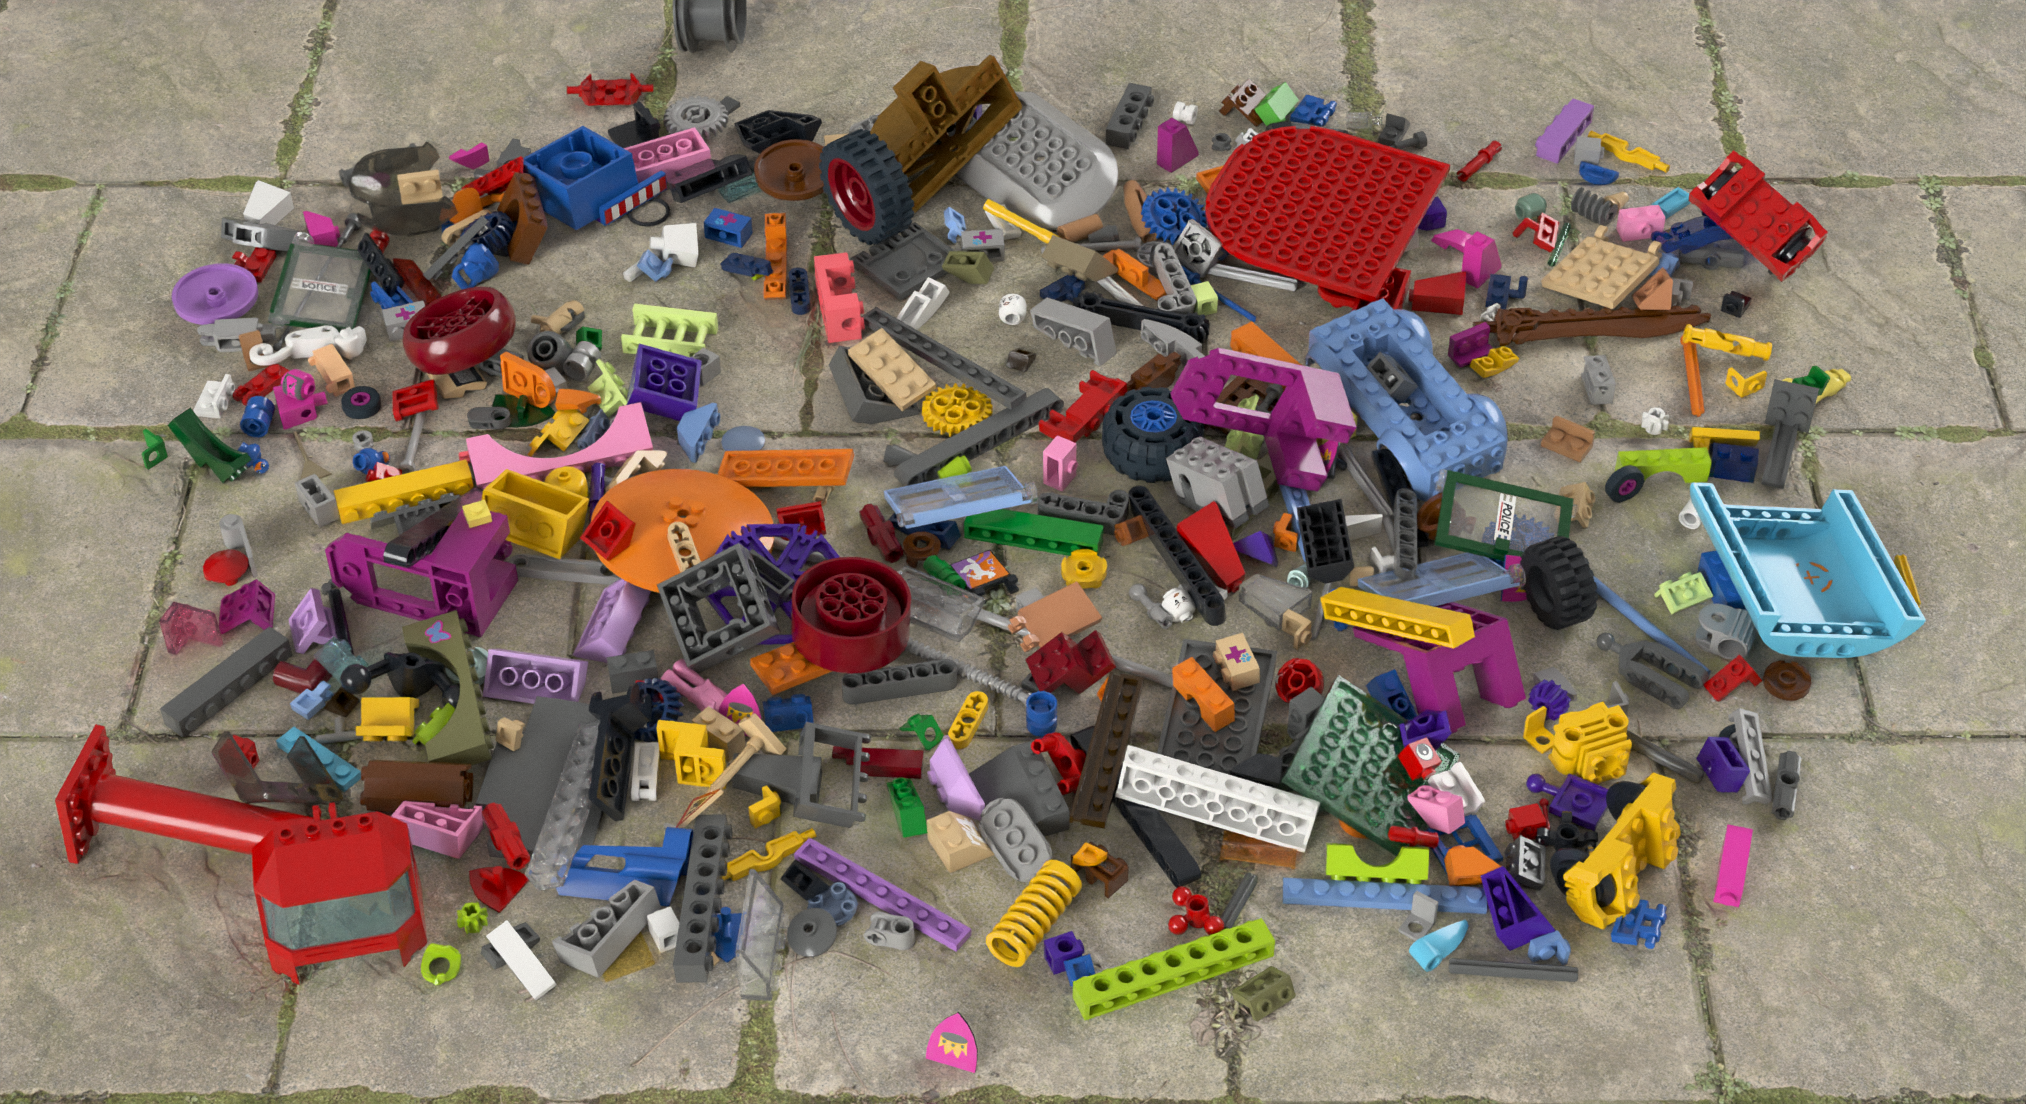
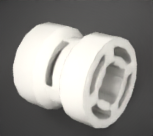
[1173,101,1198,125]

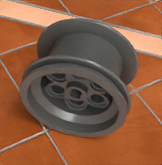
[673,0,747,53]

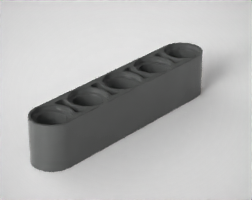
[841,659,957,704]

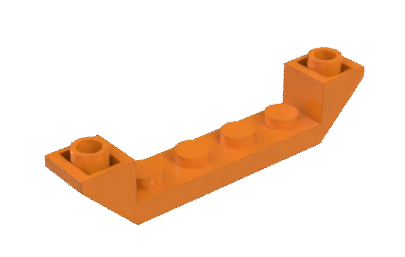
[764,213,787,300]

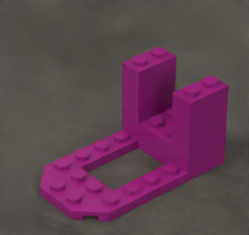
[1171,348,1357,492]
[325,509,519,637]
[1353,602,1526,734]

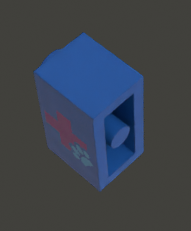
[703,208,753,248]

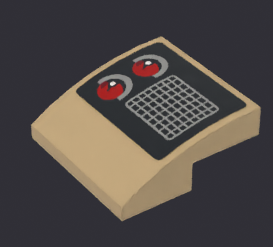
[427,366,487,398]

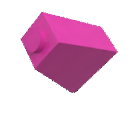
[1461,231,1502,289]
[1713,824,1753,907]

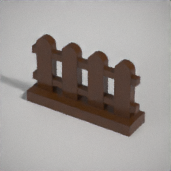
[1204,376,1278,435]

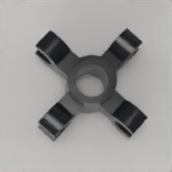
[1535,811,1598,851]

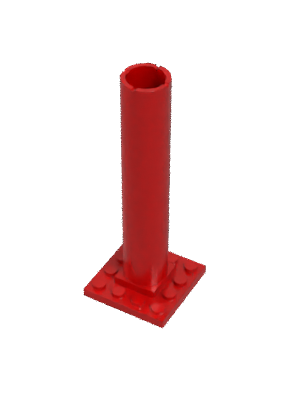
[55,724,323,864]

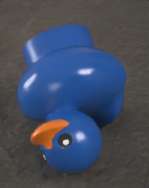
[237,442,269,474]
[353,448,390,475]

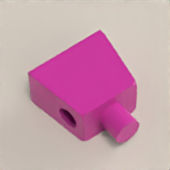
[273,386,327,430]

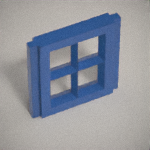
[1425,814,1503,874]

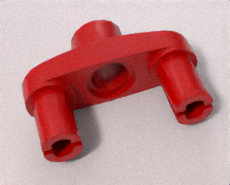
[1031,732,1086,795]

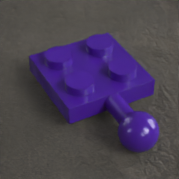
[1526,773,1608,831]

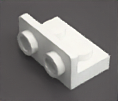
[194,374,235,419]
[1427,762,1485,817]

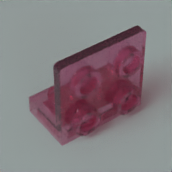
[159,601,223,655]

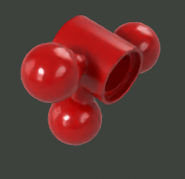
[1168,886,1224,935]

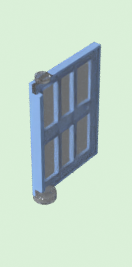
[884,466,1038,529]
[1358,553,1526,607]

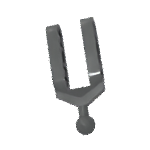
[1596,632,1709,709]

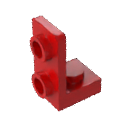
[1704,654,1762,702]

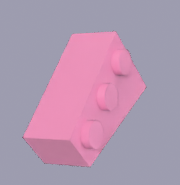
[391,801,484,859]

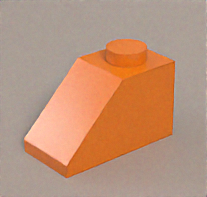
[1444,845,1502,886]

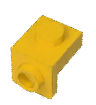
[748,785,781,829]

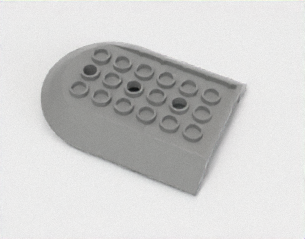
[954,91,1118,231]

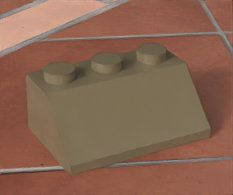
[1041,235,1119,282]

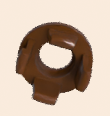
[903,532,940,569]

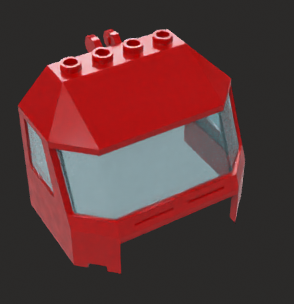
[251,802,427,986]

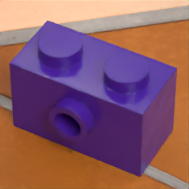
[1696,737,1750,793]

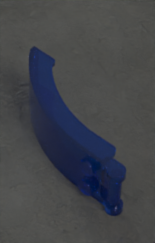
[1651,216,1734,254]

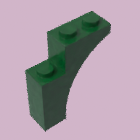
[168,407,252,483]

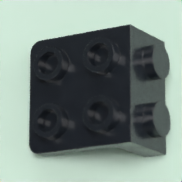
[608,102,661,148]

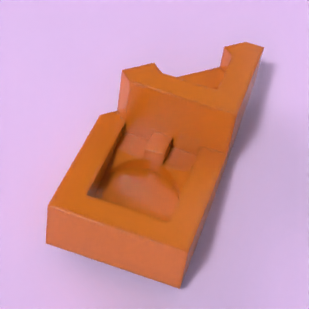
[555,389,601,414]

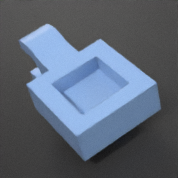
[943,207,966,243]
[290,681,334,720]

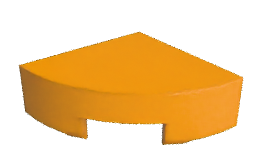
[1072,842,1108,866]

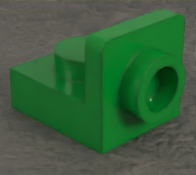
[1792,366,1830,396]

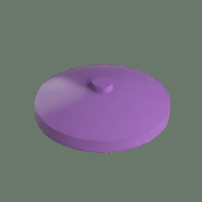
[172,264,258,325]

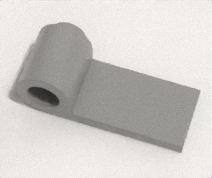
[219,514,258,577]

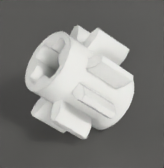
[1641,407,1669,435]

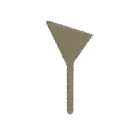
[292,431,332,480]

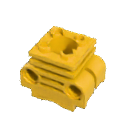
[1548,702,1632,785]

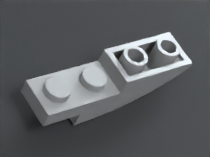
[1141,319,1205,365]

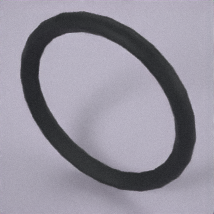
[627,197,670,226]

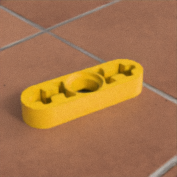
[948,691,988,749]

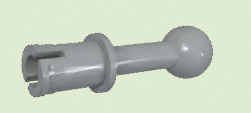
[1129,584,1173,629]

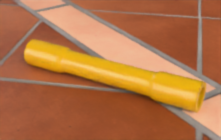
[983,199,1060,244]

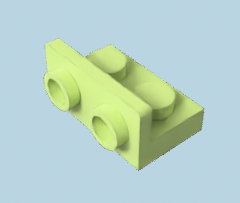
[1654,572,1713,615]

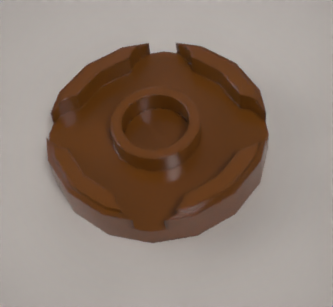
[1763,660,1812,701]

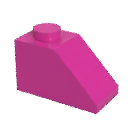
[303,211,340,247]

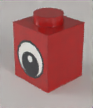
[1398,737,1442,781]

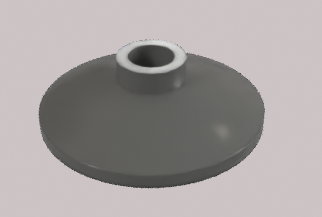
[787,908,837,957]

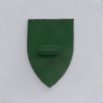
[492,394,555,428]

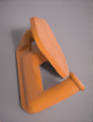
[440,188,505,224]

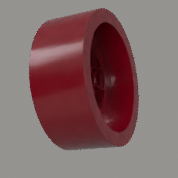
[791,557,911,673]

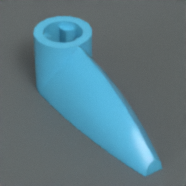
[1409,919,1469,972]

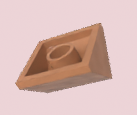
[1631,267,1673,310]

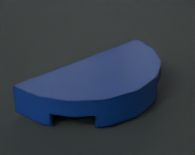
[1579,161,1619,185]

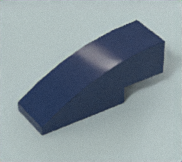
[888,508,961,549]

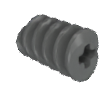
[1571,187,1618,226]

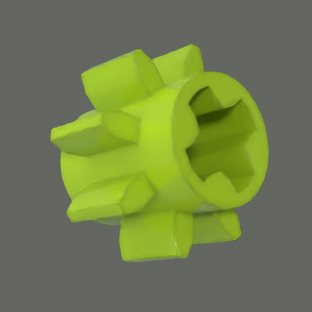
[457,902,488,934]

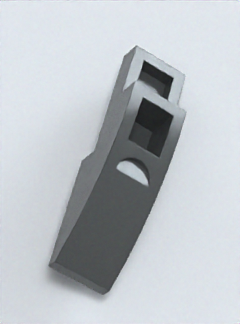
[221,217,299,251]

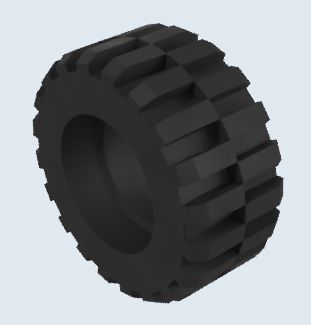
[1520,536,1598,630]

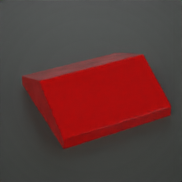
[580,501,636,561]

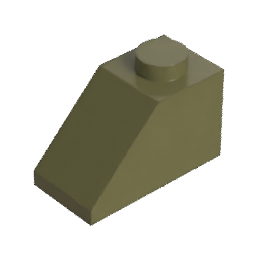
[942,251,994,284]

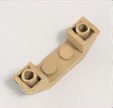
[606,450,668,493]

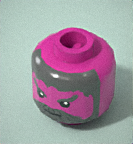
[281,369,315,401]

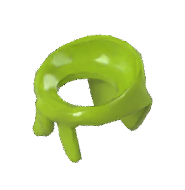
[421,943,461,985]

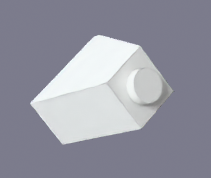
[243,180,294,225]

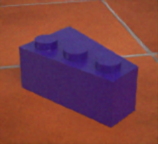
[1481,866,1556,951]

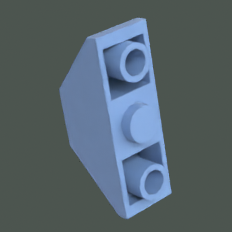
[677,403,721,463]

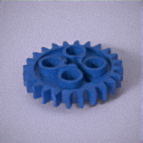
[1141,187,1207,245]

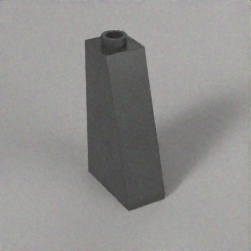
[728,753,823,805]

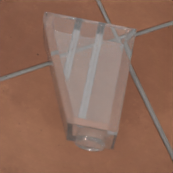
[1239,574,1312,631]

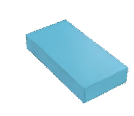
[1651,187,1691,219]

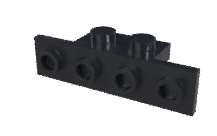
[357,233,405,297]

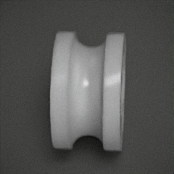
[352,430,374,451]

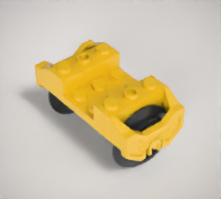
[1550,772,1681,930]

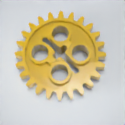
[922,383,993,437]

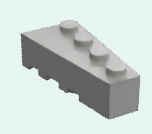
[1030,298,1117,366]
[552,880,661,978]

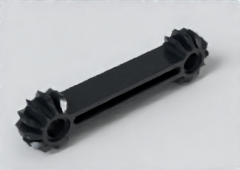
[1073,291,1210,343]

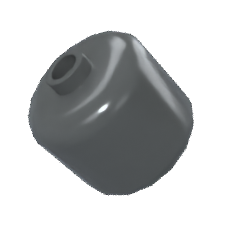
[527,331,573,375]

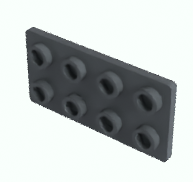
[370,493,460,535]

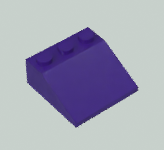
[626,343,702,421]

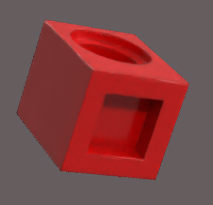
[1505,803,1547,841]

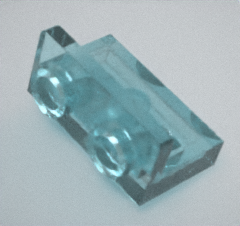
[313,636,368,684]

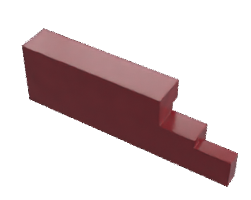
[832,746,924,779]

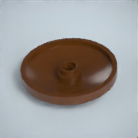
[754,139,824,201]

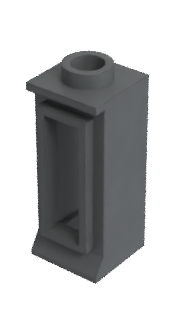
[750,549,795,608]

